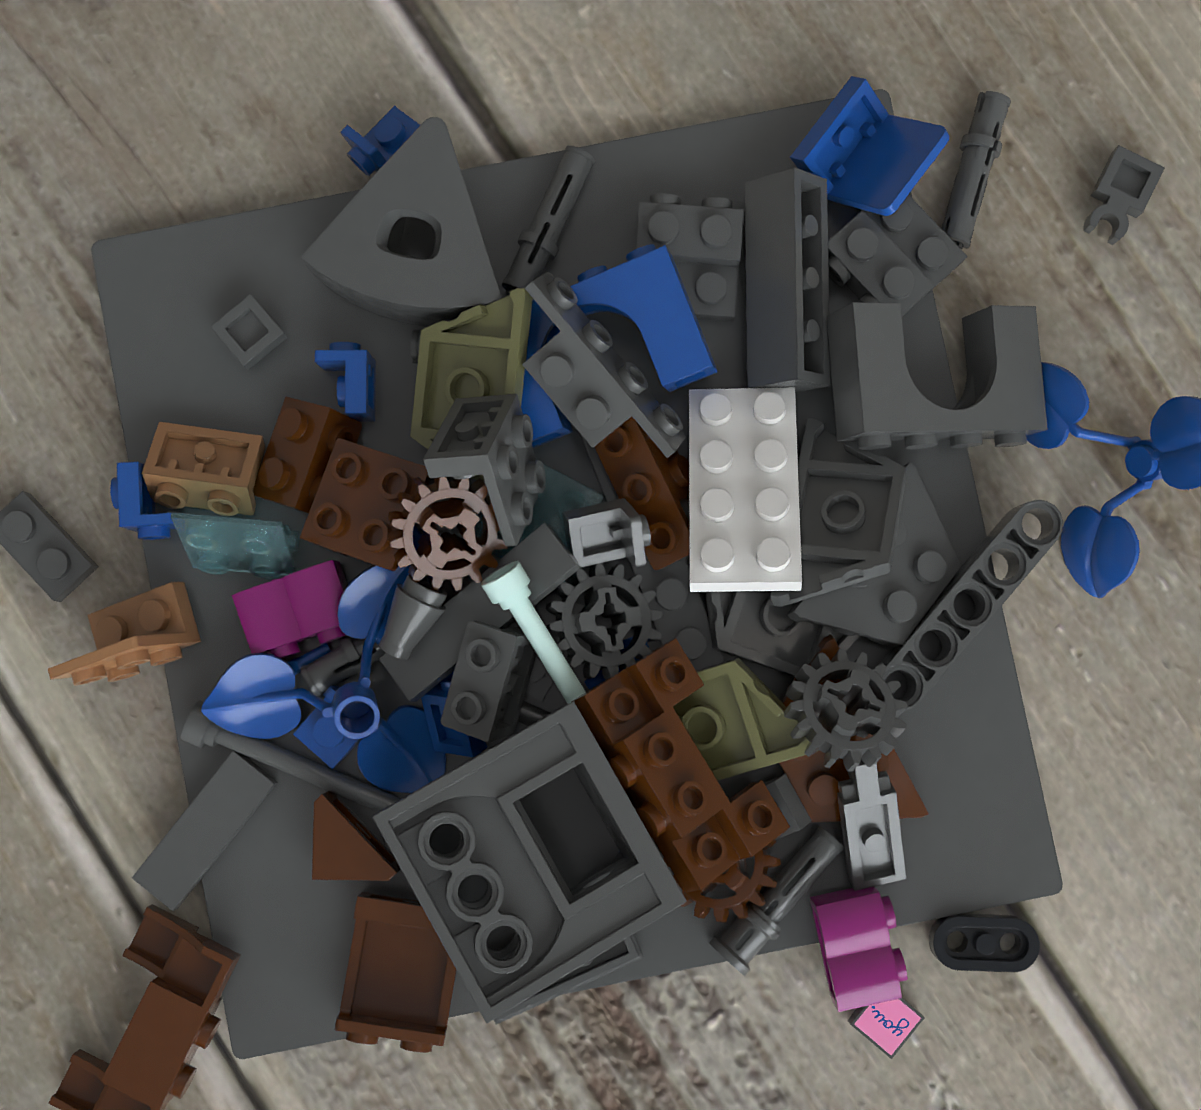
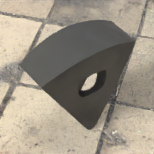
[301,117,502,327]

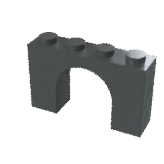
[826,302,1048,450]

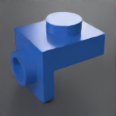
[110,462,186,540]

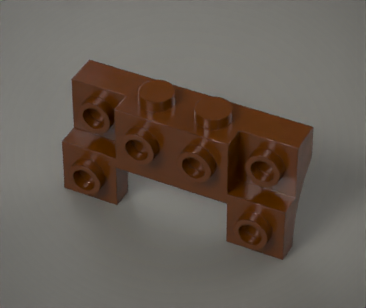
[571,638,790,892]
[49,904,241,1110]

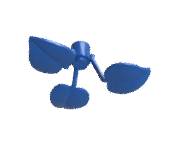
[1026,362,1201,598]
[201,565,446,793]

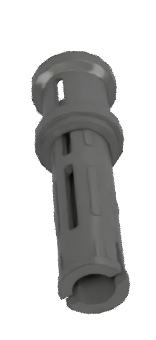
[709,826,844,976]

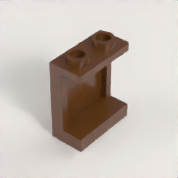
[334,892,456,1053]

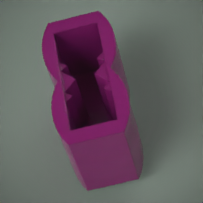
[232,560,348,659]
[810,886,908,1012]

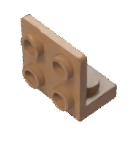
[48,582,201,686]

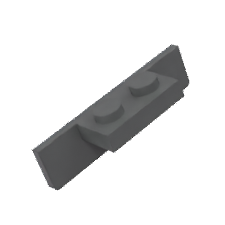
[522,272,686,458]

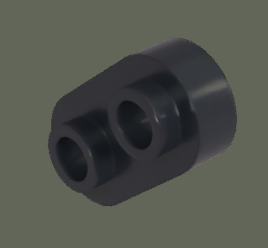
[929,913,1040,972]

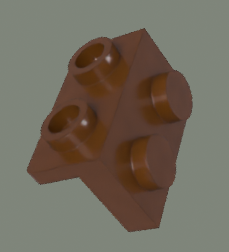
[253,396,362,514]

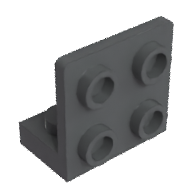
[423,394,546,546]

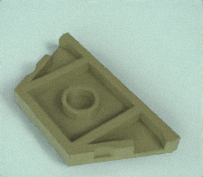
[410,288,533,481]
[673,658,819,781]

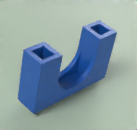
[521,244,718,448]

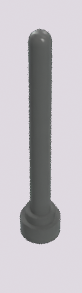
[181,701,401,812]

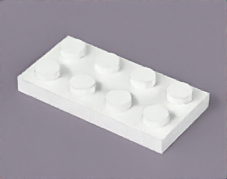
[689,387,802,592]

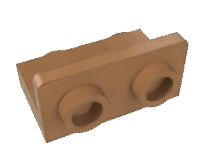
[142,422,265,516]

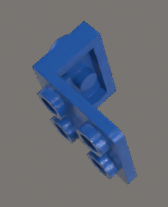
[790,76,950,216]

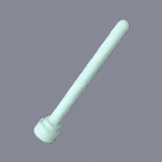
[481,561,586,704]

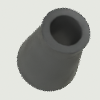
[379,574,447,660]

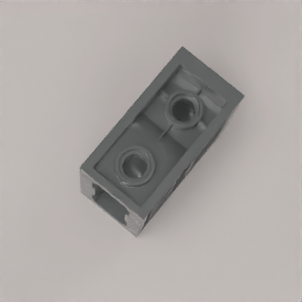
[372,701,687,1024]

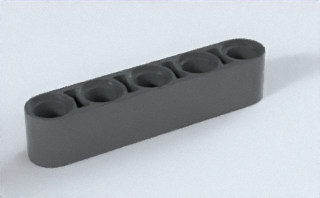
[877,500,1063,710]

